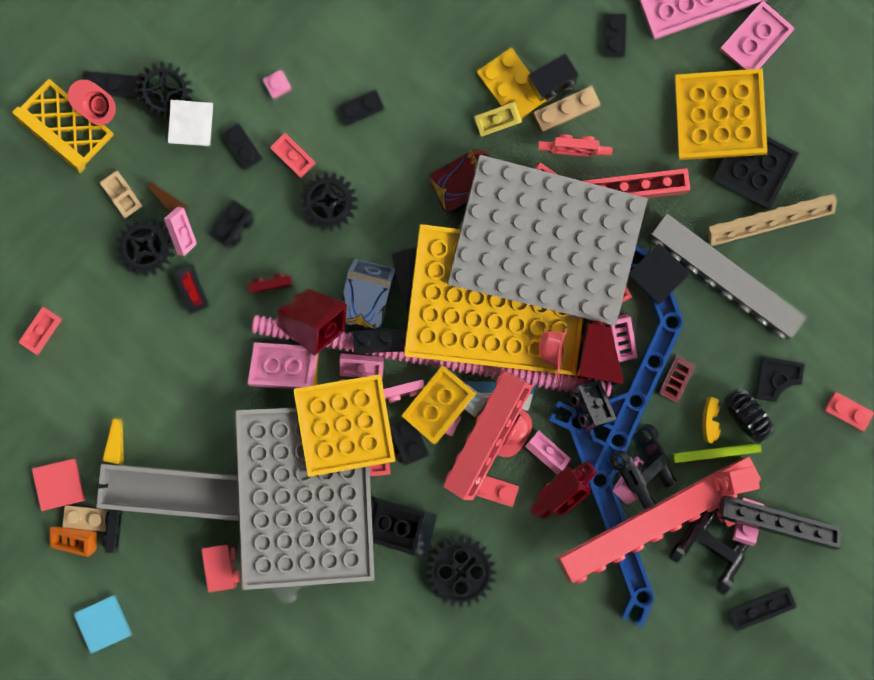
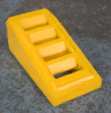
[103,418,124,465]

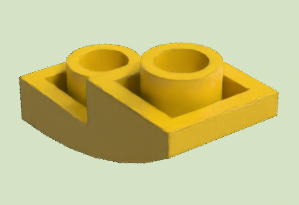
[702,397,721,444]

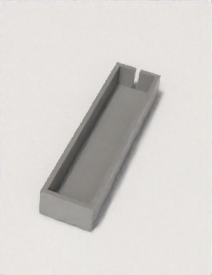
[96,463,239,521]

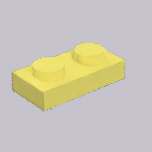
[474,102,522,137]

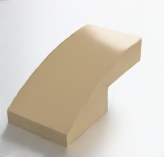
[100,170,143,218]

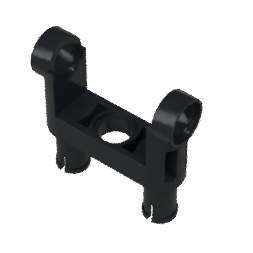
[609,424,677,509]
[668,510,750,596]

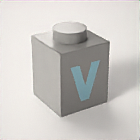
[464,384,487,417]

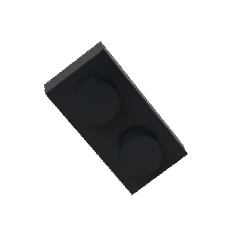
[603,13,626,58]
[337,89,385,127]
[221,123,263,171]
[102,509,123,554]

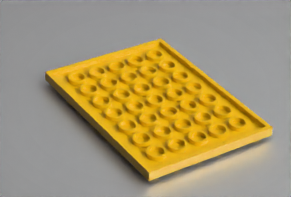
[404,224,583,375]

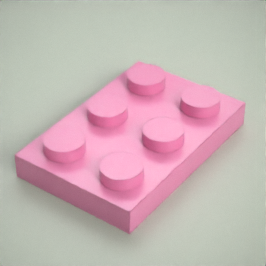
[719,1,795,70]
[248,343,318,389]

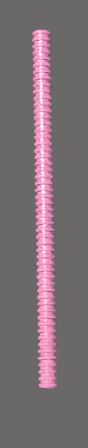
[251,314,612,399]

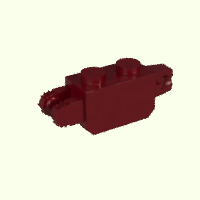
[530,461,597,519]

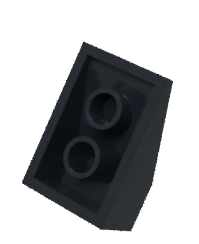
[371,497,438,557]

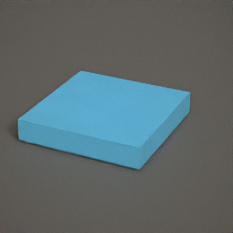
[74,595,132,654]

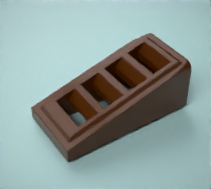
[147,182,189,213]

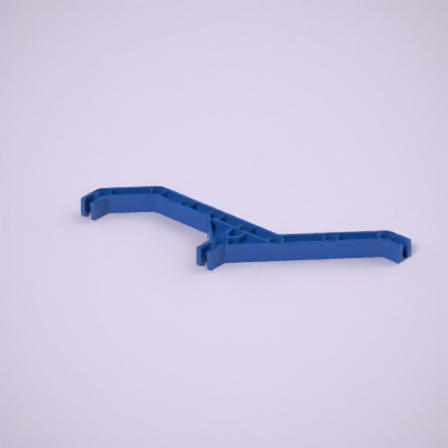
[548,246,684,627]

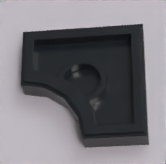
[754,356,805,402]

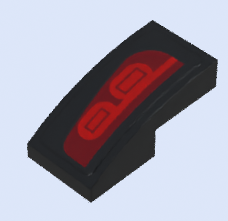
[173,264,210,315]

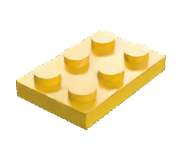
[477,47,547,119]
[402,365,477,444]

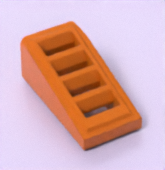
[50,527,97,557]

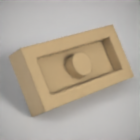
[62,505,110,532]

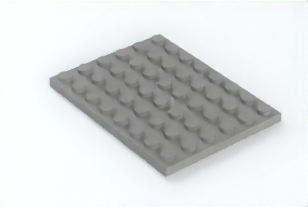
[447,155,648,326]
[235,408,375,590]

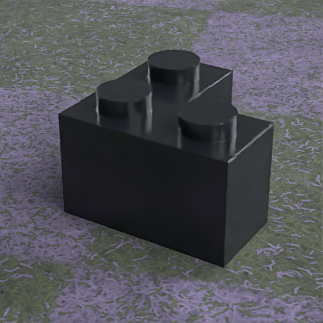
[527,53,579,102]

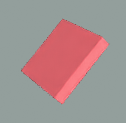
[32,458,86,511]

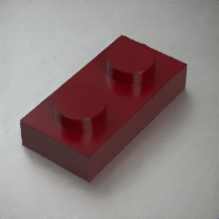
[247,273,294,294]

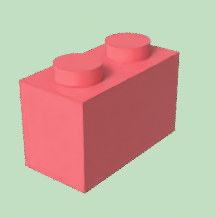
[714,466,760,495]
[202,543,240,592]

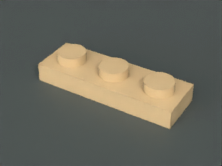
[533,86,601,133]

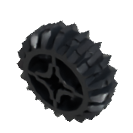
[134,62,193,121]
[724,388,774,443]

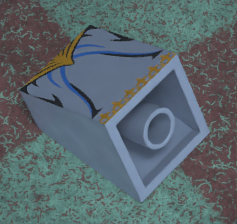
[342,258,396,330]

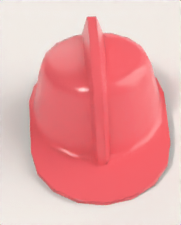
[68,79,116,125]
[539,327,567,380]
[497,409,532,457]

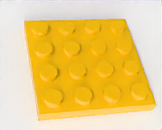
[675,68,767,160]
[293,374,395,477]

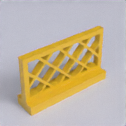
[12,79,114,174]

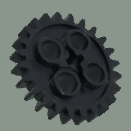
[426,536,497,608]

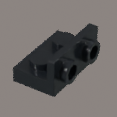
[208,199,255,249]
[569,380,617,433]
[390,419,429,466]

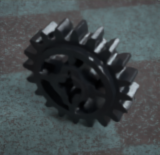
[299,172,359,232]
[114,217,175,278]

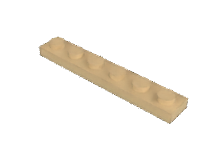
[708,194,837,246]

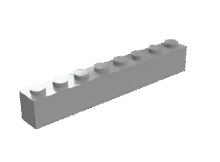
[649,214,807,340]

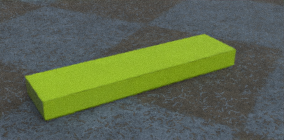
[671,443,762,463]

